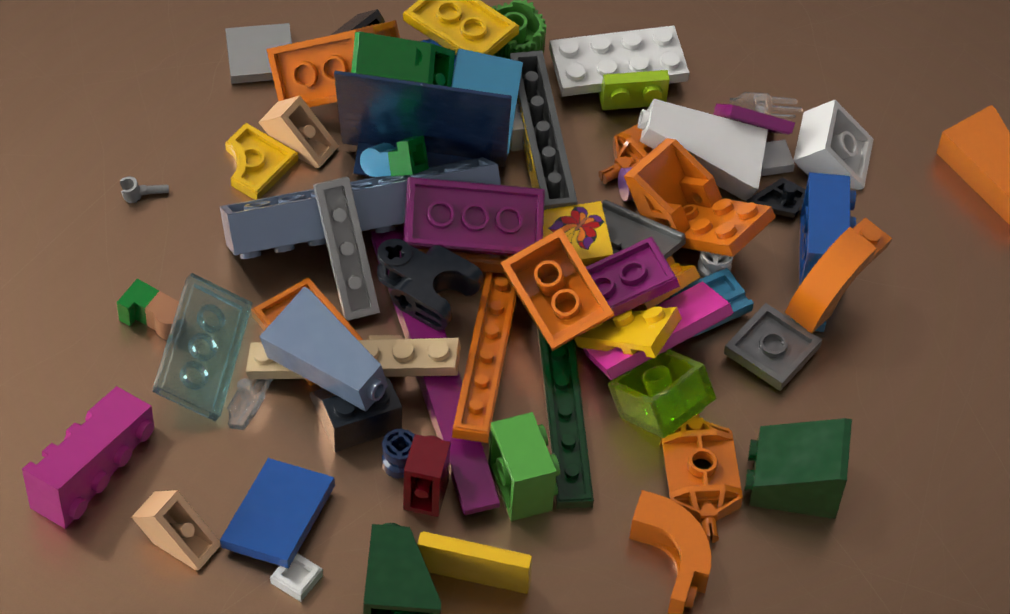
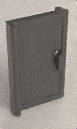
[602,200,686,259]

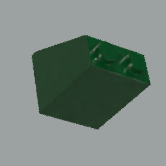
[744,418,852,519]
[363,523,441,614]

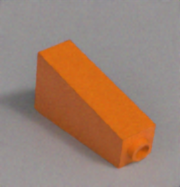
[936,105,1010,225]

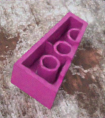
[22,386,154,529]

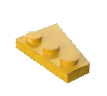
[575,306,682,358]

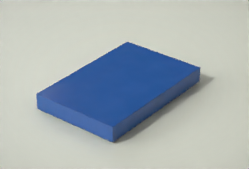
[220,458,335,568]

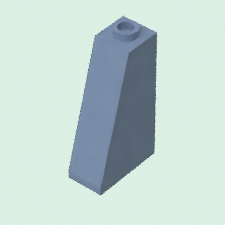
[259,287,388,411]

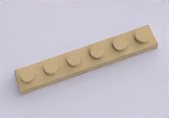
[246,338,461,379]

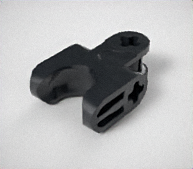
[377,239,485,331]

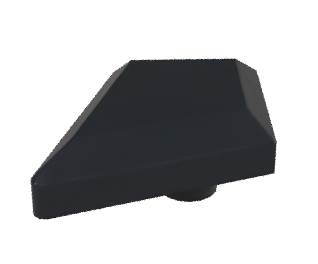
[746,177,806,218]

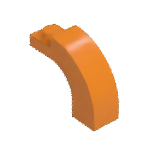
[785,217,892,334]
[629,490,711,614]

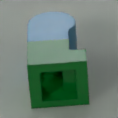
[360,136,429,177]

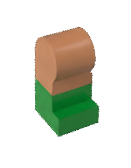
[117,278,186,340]

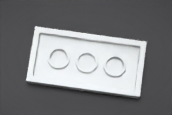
[549,25,689,97]

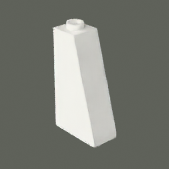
[637,99,768,201]

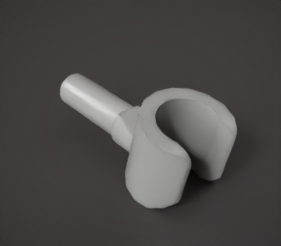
[120,176,169,203]

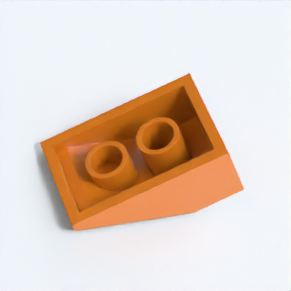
[501,228,614,351]

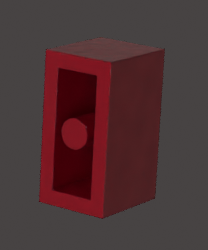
[403,434,451,517]

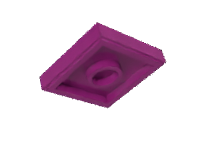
[713,103,795,135]

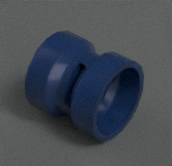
[382,429,415,479]

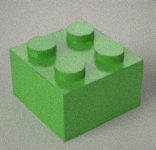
[488,412,560,521]

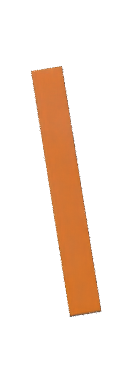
[452,272,517,443]

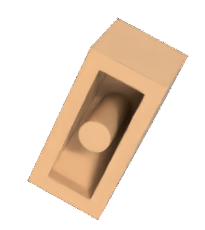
[258,95,339,168]
[131,490,221,570]

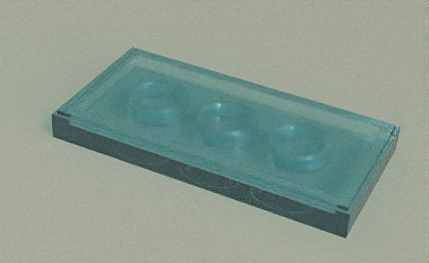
[152,273,253,421]

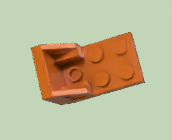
[266,20,400,108]
[624,138,776,257]

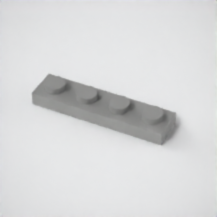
[313,176,380,321]

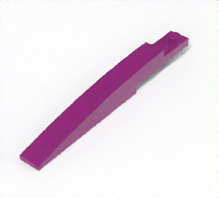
[371,225,500,515]

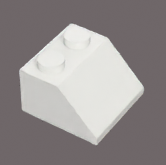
[793,100,874,190]

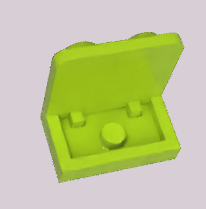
[598,70,670,110]

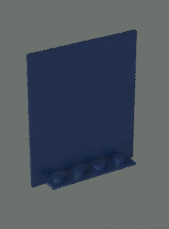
[334,71,512,177]

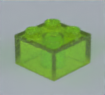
[608,349,717,438]

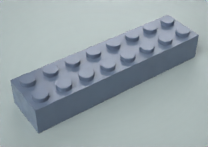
[219,157,501,259]

